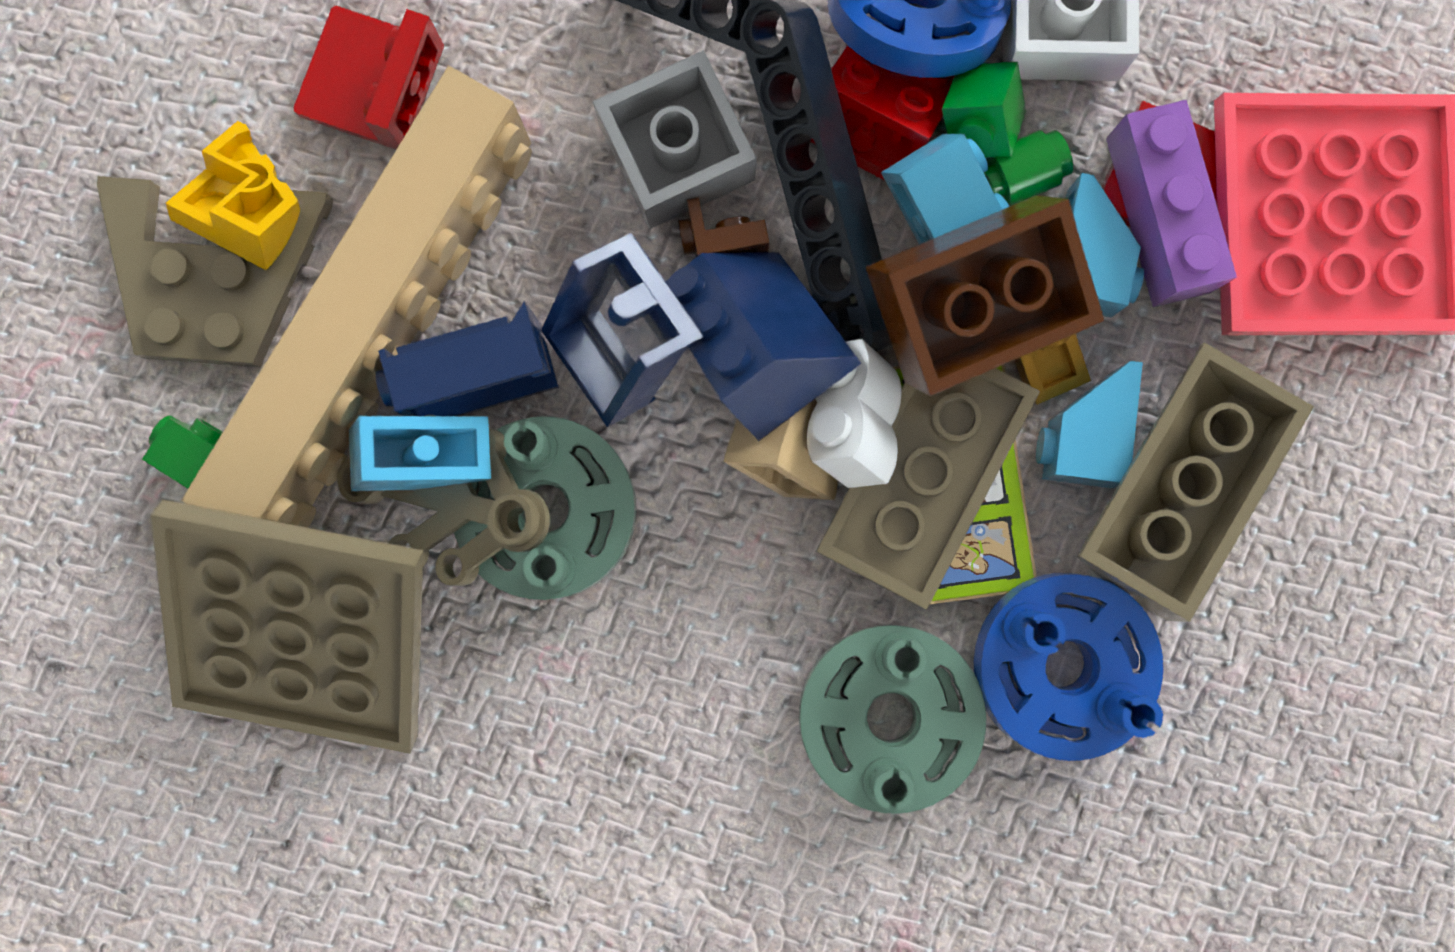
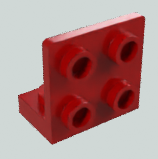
[293,6,445,150]
[810,45,955,181]

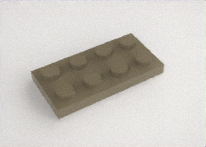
[815,368,1040,610]

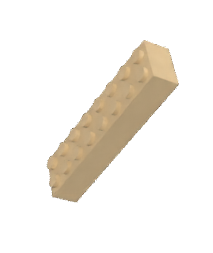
[181,65,532,528]

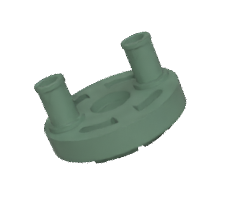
[454,417,637,600]
[799,625,986,814]

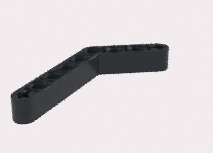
[615,0,892,352]

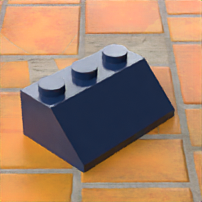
[666,252,862,441]

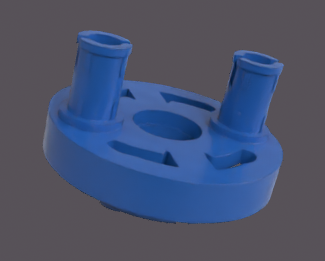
[828,0,1011,78]
[973,573,1163,761]

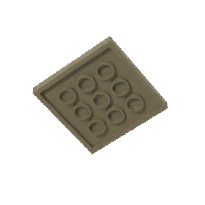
[150,499,423,754]

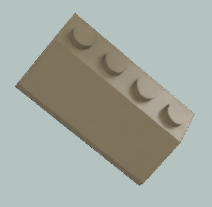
[1077,342,1314,622]

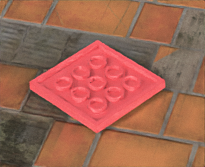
[1214,93,1455,335]

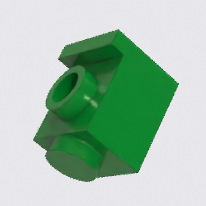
[142,415,223,489]

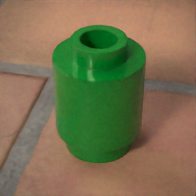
[984,130,1074,206]

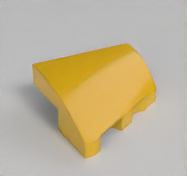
[165,121,300,270]

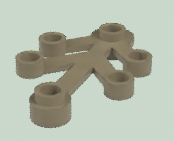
[337,415,550,586]

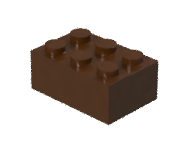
[865,196,1105,396]

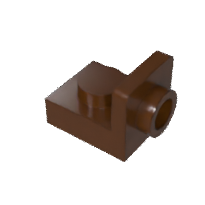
[678,197,770,257]

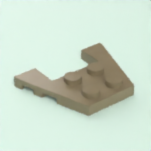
[97,176,333,367]

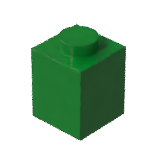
[942,61,1026,157]

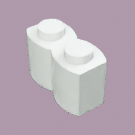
[807,339,901,488]

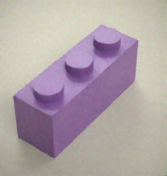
[1106,100,1237,308]

